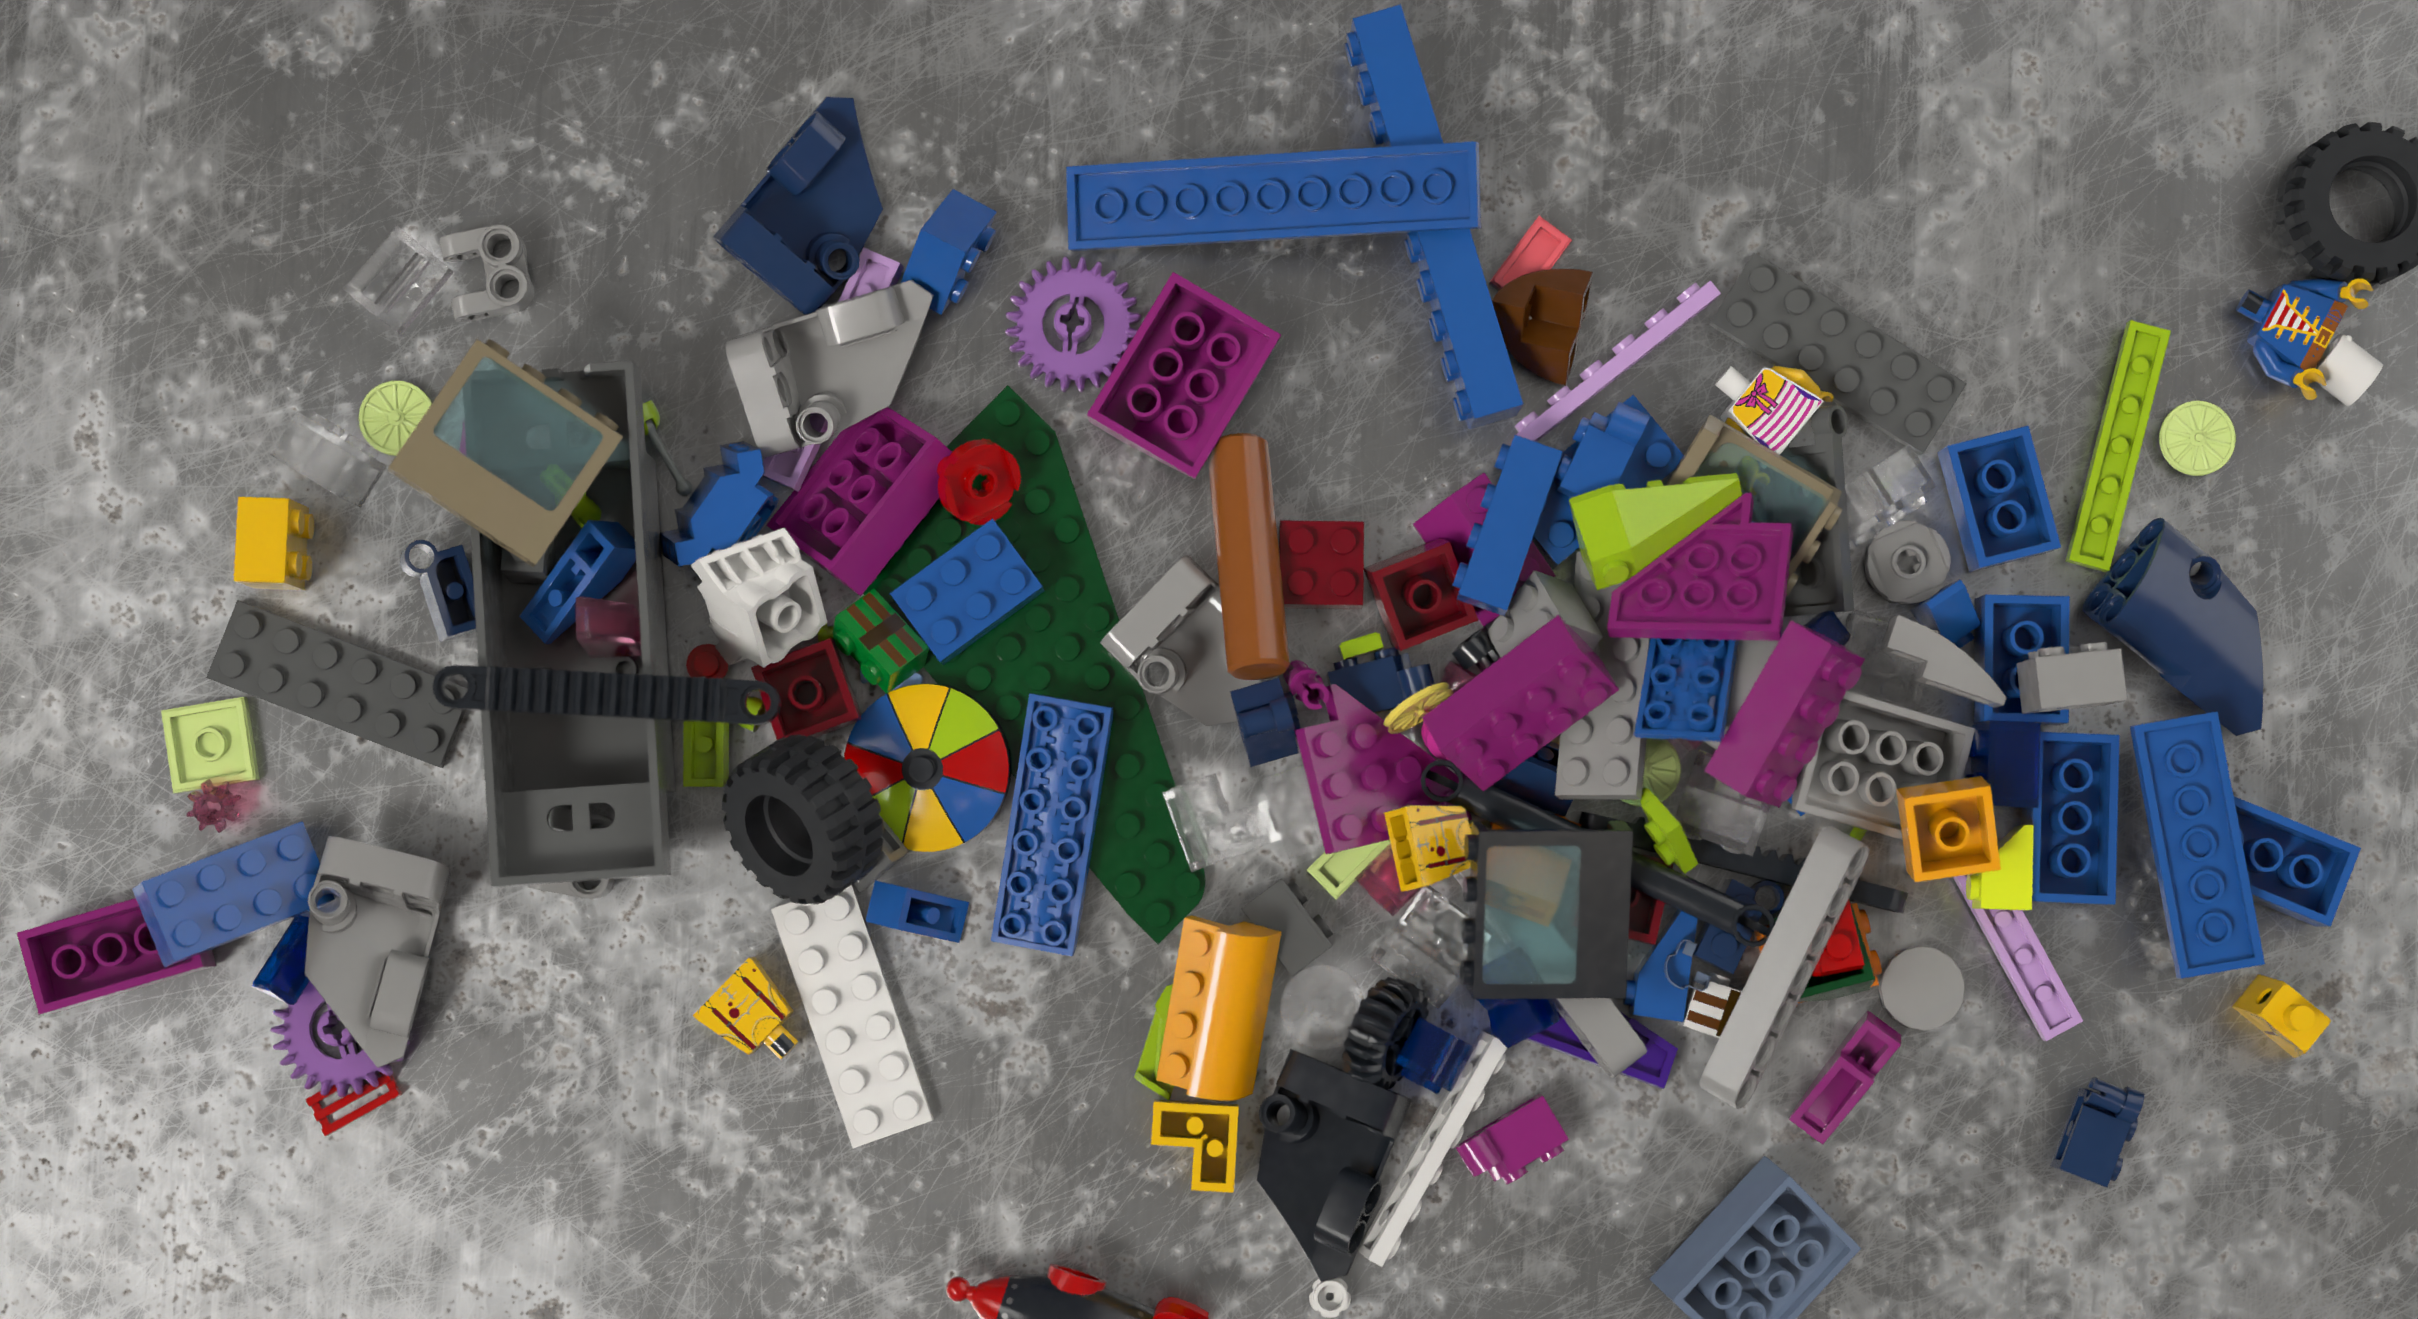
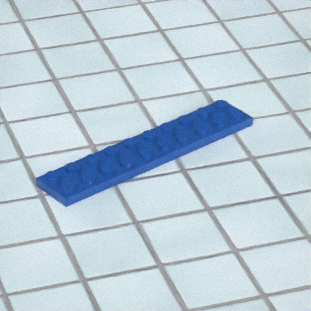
[1066,141,1481,251]

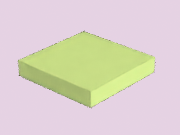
[161,697,260,794]

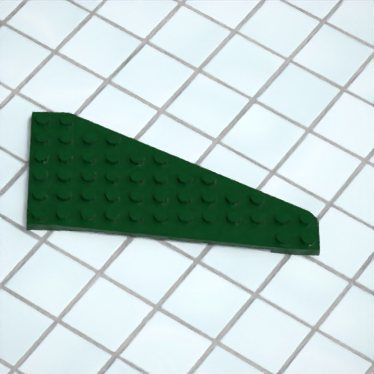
[863,385,1206,945]

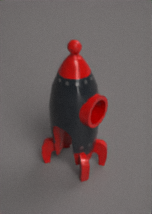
[946,1264,1209,1319]

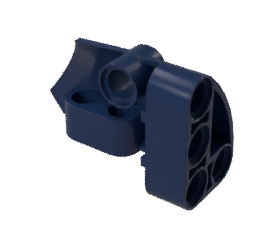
[713,97,883,315]
[2082,518,2263,736]

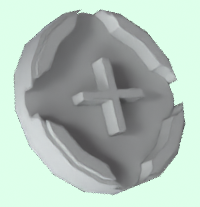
[1878,946,1965,1031]

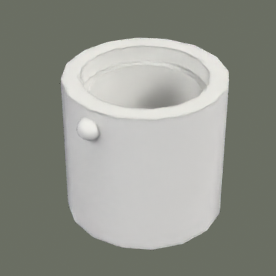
[2315,333,2383,407]

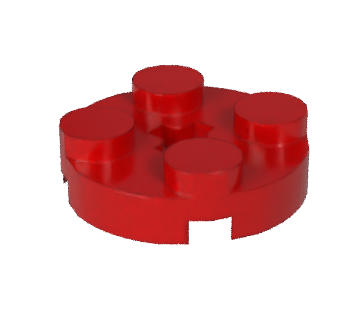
[937,439,1021,525]

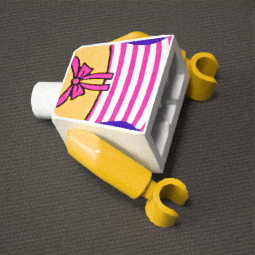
[1715,366,1834,495]

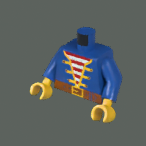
[2236,279,2374,400]

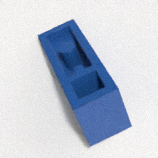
[519,520,636,644]
[1623,909,1698,1022]

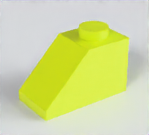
[1966,825,2034,910]

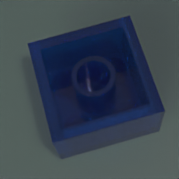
[1964,721,2041,810]

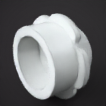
[1309,1278,1351,1318]

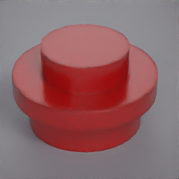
[686,644,729,679]

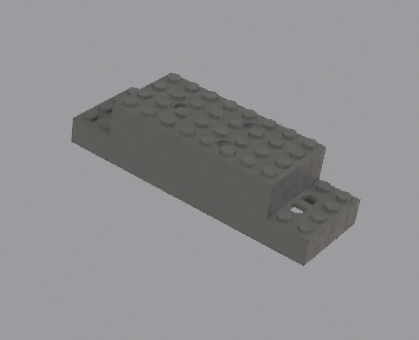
[462,360,676,887]

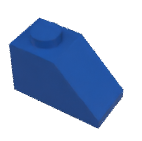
[1910,579,1981,648]
[865,880,969,943]

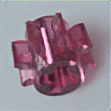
[186,779,242,833]

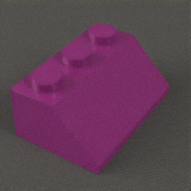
[1412,472,1556,627]

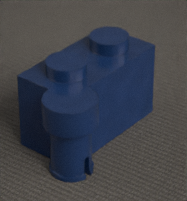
[1230,677,1301,767]
[2050,1076,2145,1188]

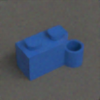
[1554,402,1650,498]

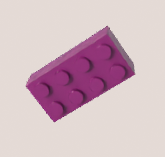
[1422,615,1619,791]
[1704,621,1865,808]
[17,898,217,1015]

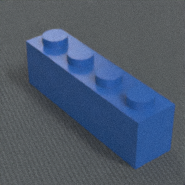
[1452,435,1563,616]

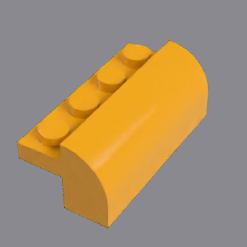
[1156,915,1282,1101]

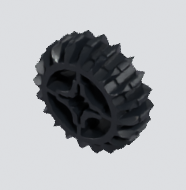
[1342,977,1429,1090]

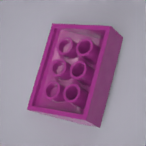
[1087,272,1281,479]
[766,407,952,596]

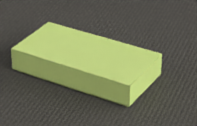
[1306,840,1391,900]

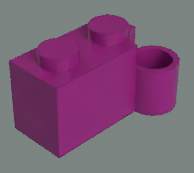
[1456,1094,1569,1185]

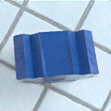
[660,441,779,567]

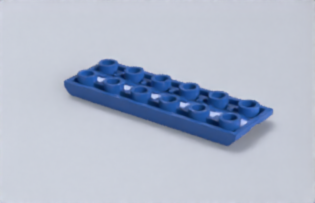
[1634,521,1755,742]
[991,693,1113,956]

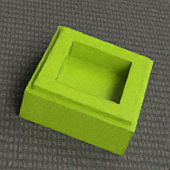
[1338,632,1384,660]

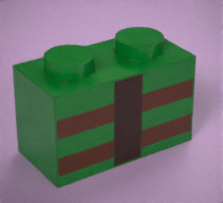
[832,589,929,694]

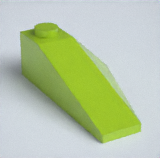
[1569,473,1742,591]

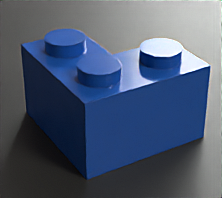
[901,189,997,315]

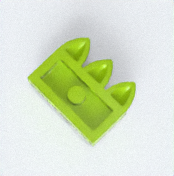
[1640,786,1698,874]

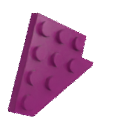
[1607,493,1793,641]
[1295,684,1472,855]

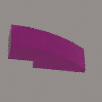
[1789,1010,1902,1145]

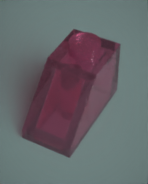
[576,597,641,658]

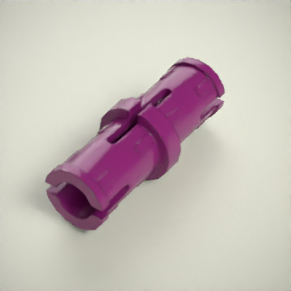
[1283,660,1329,710]

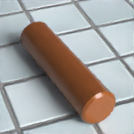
[1208,433,1290,680]

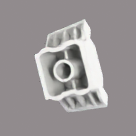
[691,528,828,668]

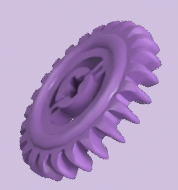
[1005,256,1141,393]
[270,969,410,1097]

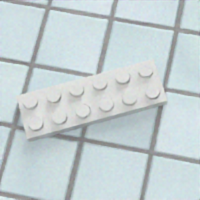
[771,884,934,1148]

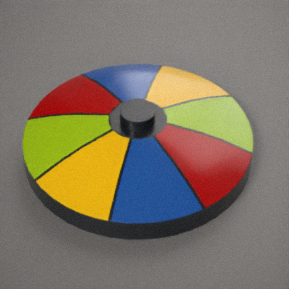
[844,683,1012,852]

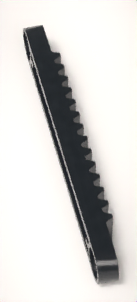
[432,665,781,725]
[1579,812,1908,914]

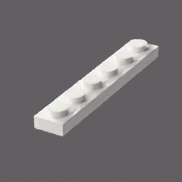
[1358,1030,1508,1267]

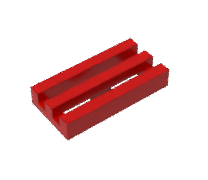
[305,1072,402,1136]

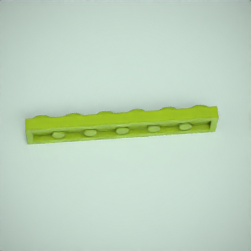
[2065,320,2171,572]

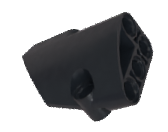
[1257,1049,1412,1282]

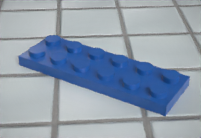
[2130,711,2265,979]

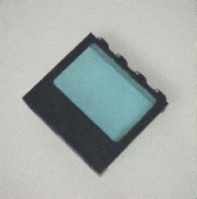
[1460,821,1633,999]

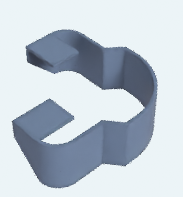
[1664,940,1711,991]

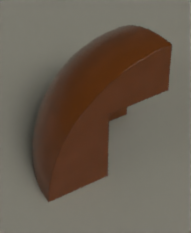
[1492,269,1593,386]

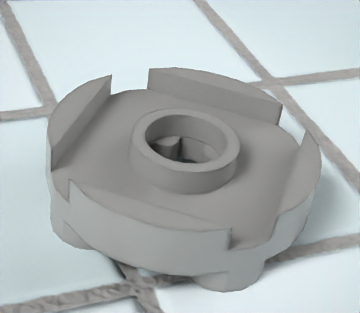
[1864,520,1951,605]

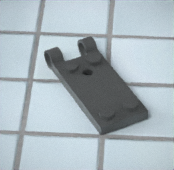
[1764,405,1854,617]

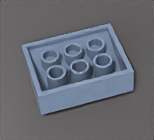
[1650,1156,1861,1319]

